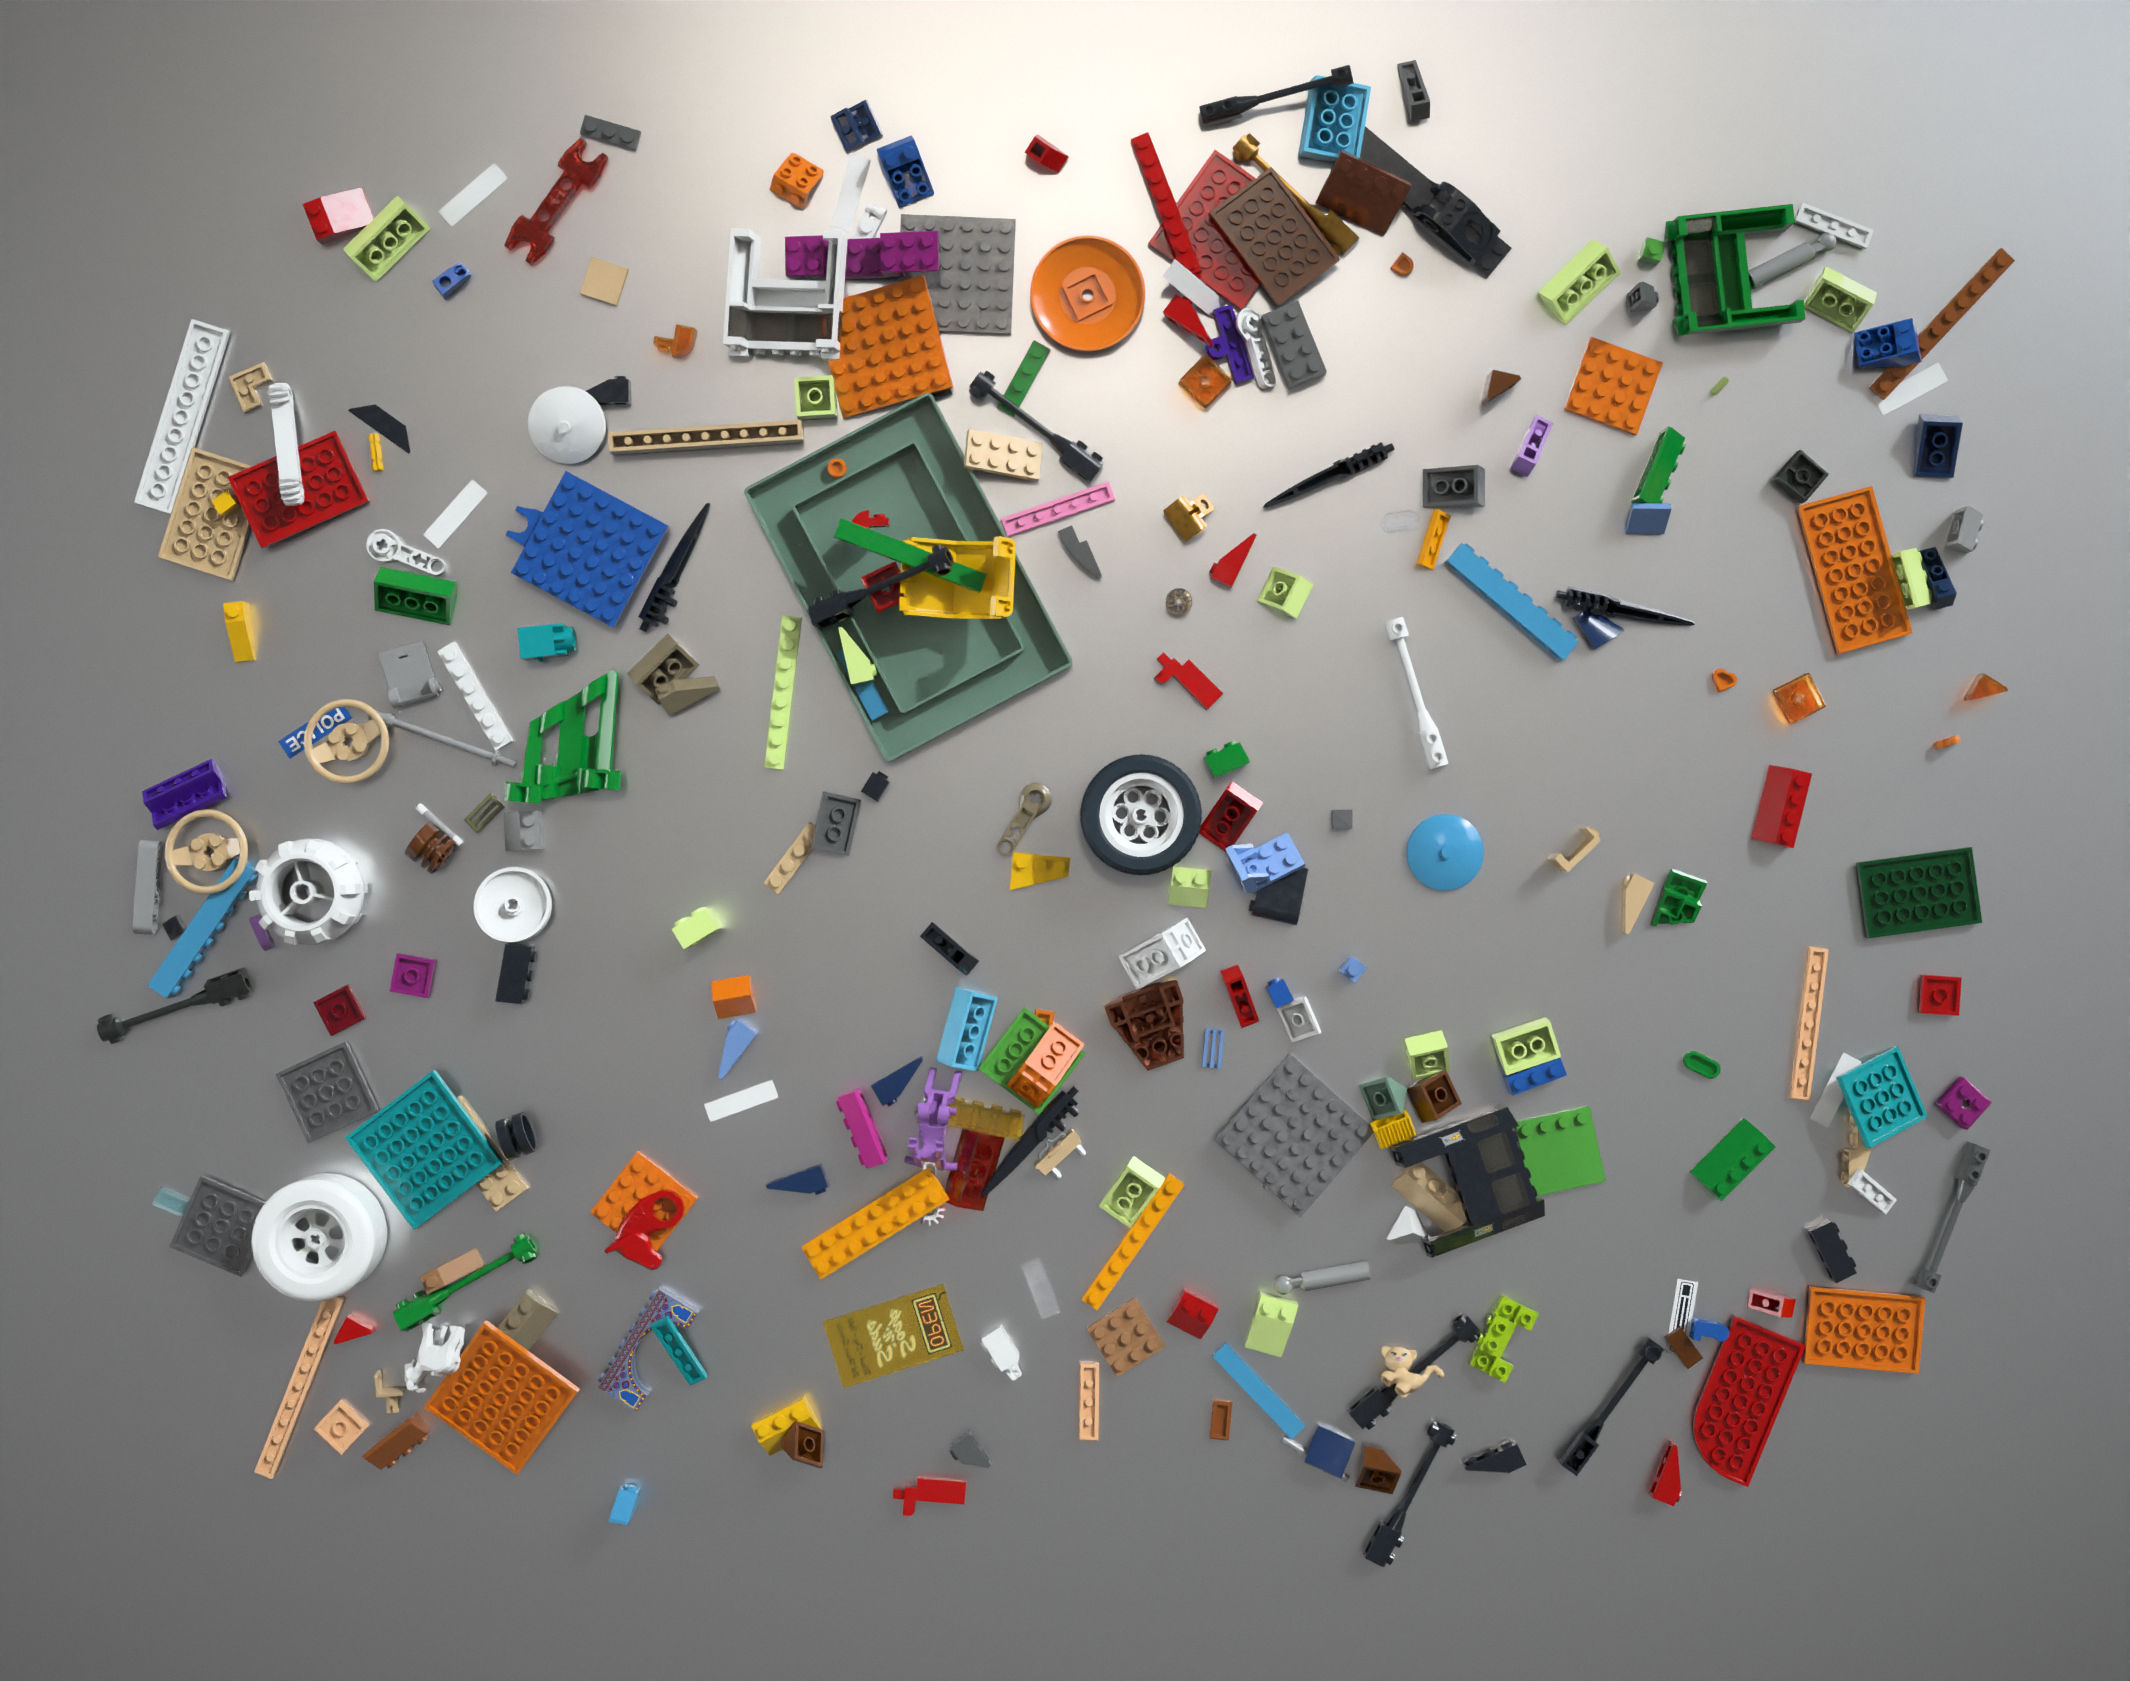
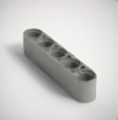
[132,839,163,935]

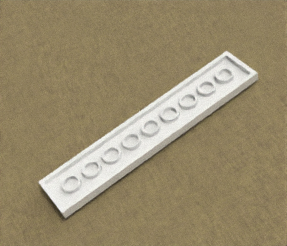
[134,319,230,514]

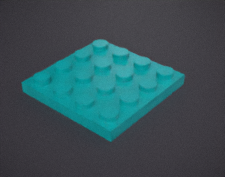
[1836,1047,1928,1148]

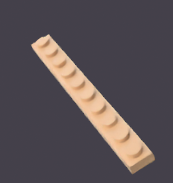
[254,1296,345,1479]

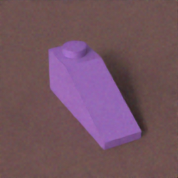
[1510,415,1553,477]

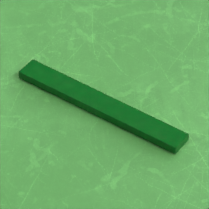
[834,518,987,593]

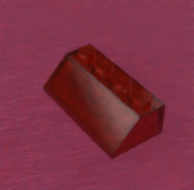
[944,1127,1005,1211]

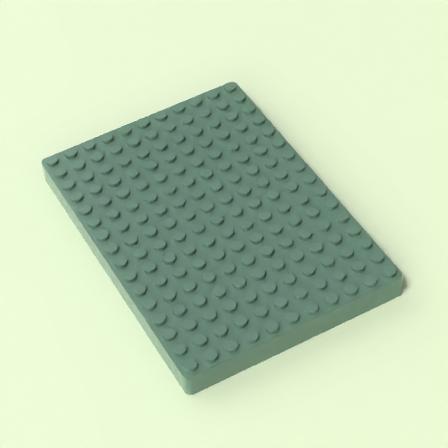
[744,393,1072,762]

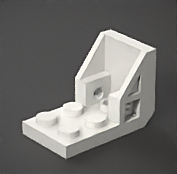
[1118,918,1206,989]

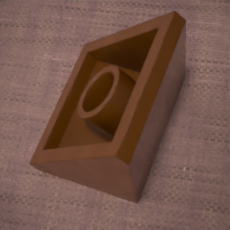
[1481,370,1522,405]
[780,1421,824,1468]

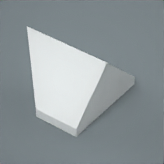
[1386,1205,1428,1244]

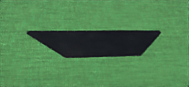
[348,404,410,454]

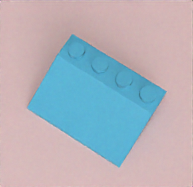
[1298,75,1371,161]

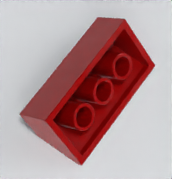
[1751,765,1812,848]

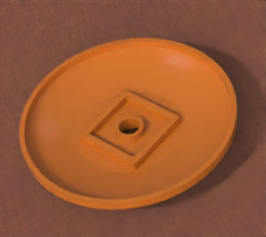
[1030,235,1145,351]

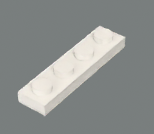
[1795,203,1874,249]

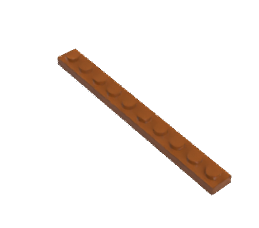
[1869,248,2015,400]

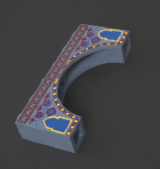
[598,1286,700,1412]

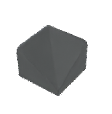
[1332,810,1352,829]

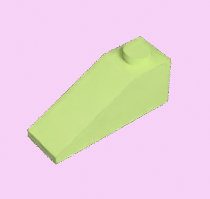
[838,627,877,686]

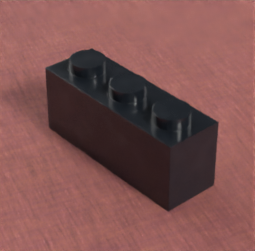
[1806,1219,1857,1283]

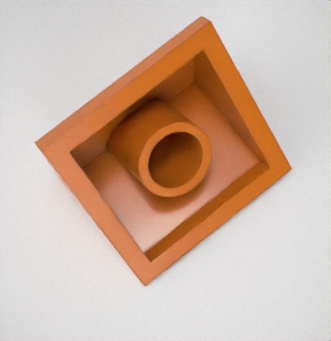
[712,975,756,1019]

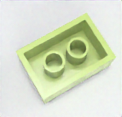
[672,907,724,949]

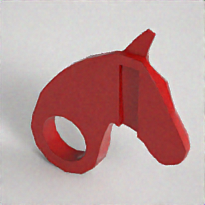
[604,1189,685,1271]

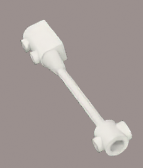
[1385,617,1449,770]

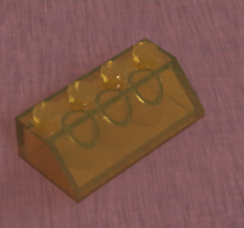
[947,1096,1025,1141]

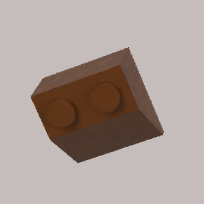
[1407,1069,1462,1123]

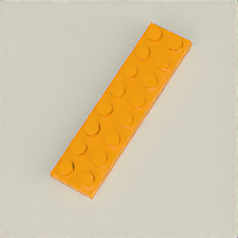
[801,1166,950,1280]

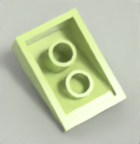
[1099,1156,1165,1228]
[1244,1292,1299,1357]

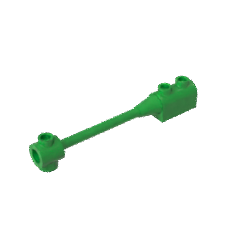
[393,1234,537,1332]

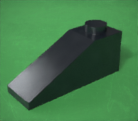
[585,376,631,405]
[920,922,979,976]

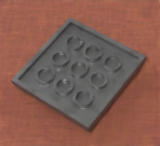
[276,1041,380,1144]
[169,1175,265,1277]

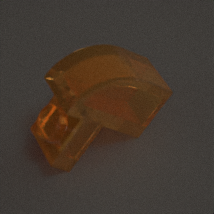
[653,324,698,358]

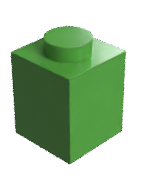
[1637,237,1666,266]

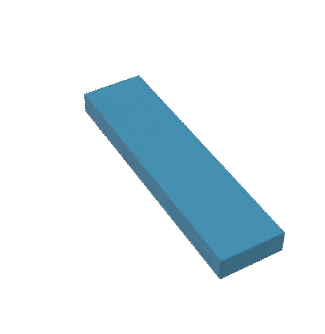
[836,649,889,721]

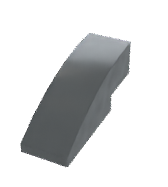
[1058,525,1102,578]

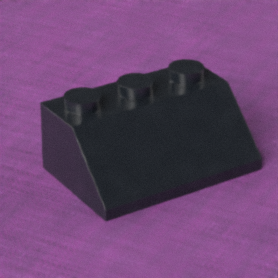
[495,943,537,1004]

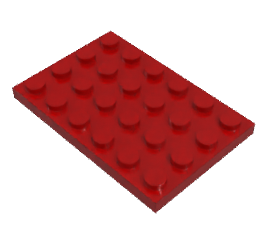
[228,431,369,549]

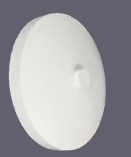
[528,386,606,464]
[474,867,552,944]

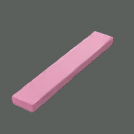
[1000,482,1115,537]

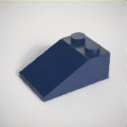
[1914,414,1963,478]

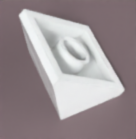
[1277,995,1321,1042]

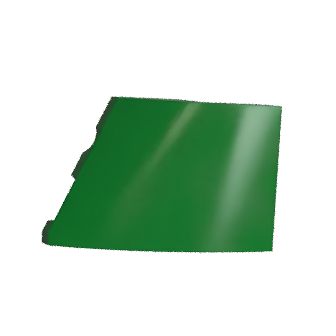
[1651,868,1707,926]

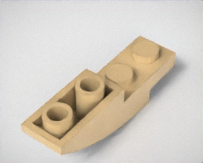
[1841,1114,1871,1188]

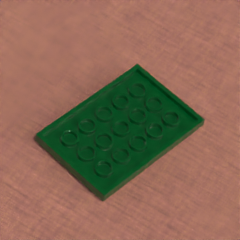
[1856,847,1982,938]

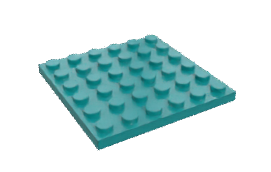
[345,1070,504,1230]

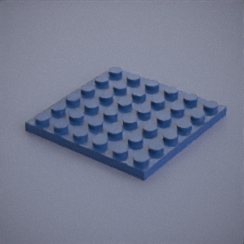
[511,471,669,628]

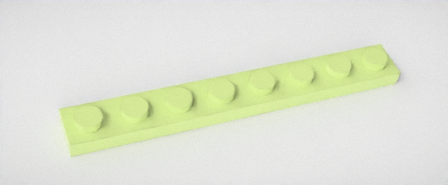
[764,615,802,770]

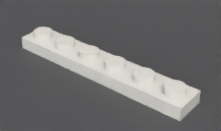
[437,642,513,751]

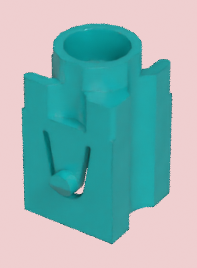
[517,623,577,662]

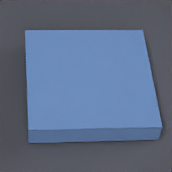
[1625,503,1672,534]

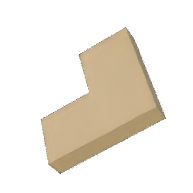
[228,362,272,413]

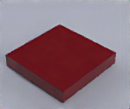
[313,984,366,1036]

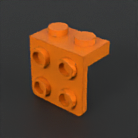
[769,153,824,209]

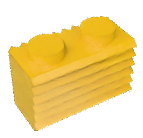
[1370,1109,1416,1149]

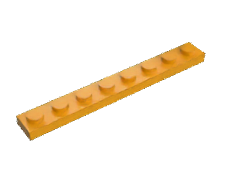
[1081,1173,1185,1310]

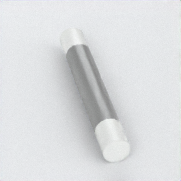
[415,803,463,847]

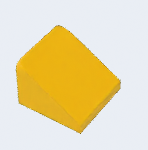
[212,490,239,517]

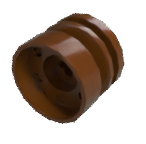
[405,823,456,874]

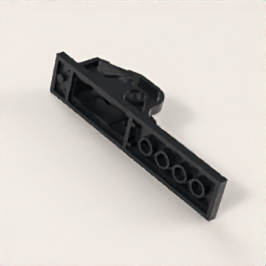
[1360,126,1512,279]

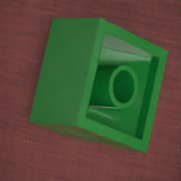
[1204,741,1250,779]

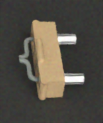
[1034,1129,1086,1180]

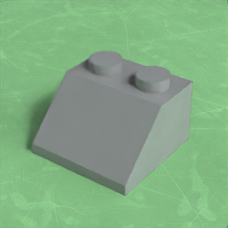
[1944,506,1983,553]
[504,810,544,851]

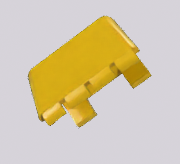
[899,536,1016,619]

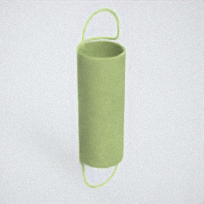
[1709,374,1731,398]

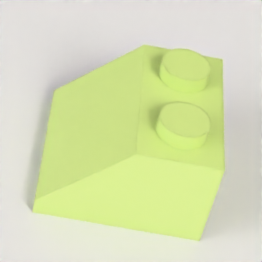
[1257,567,1314,619]
[1168,866,1211,908]
[1405,1030,1450,1080]

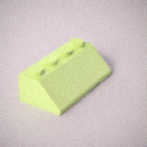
[343,195,430,282]
[1538,239,1621,325]

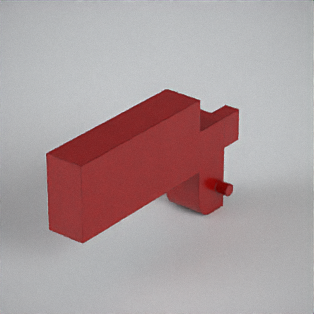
[1153,652,1223,710]
[893,1477,966,1516]

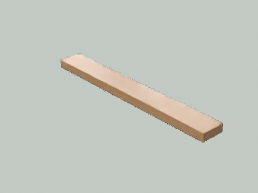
[1789,947,1829,1101]

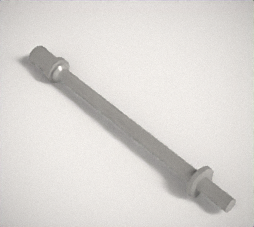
[368,708,516,768]

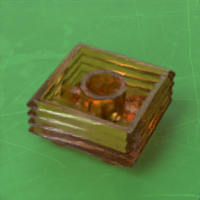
[1179,354,1232,408]
[1773,673,1826,724]

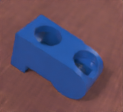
[432,262,471,300]
[1689,1318,1729,1342]

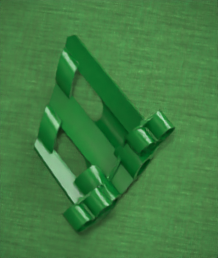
[504,669,622,804]

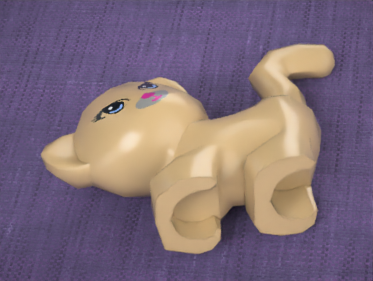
[1380,1346,1444,1398]

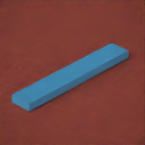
[1212,1343,1306,1439]

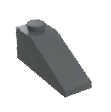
[1397,60,1430,122]
[1627,282,1659,313]

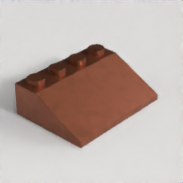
[1315,149,1411,236]

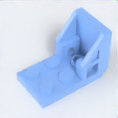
[1225,832,1305,893]

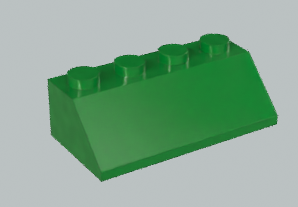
[1631,426,1686,504]
[374,567,457,625]
[1689,1118,1776,1201]

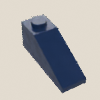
[871,1056,923,1107]
[766,1163,829,1195]

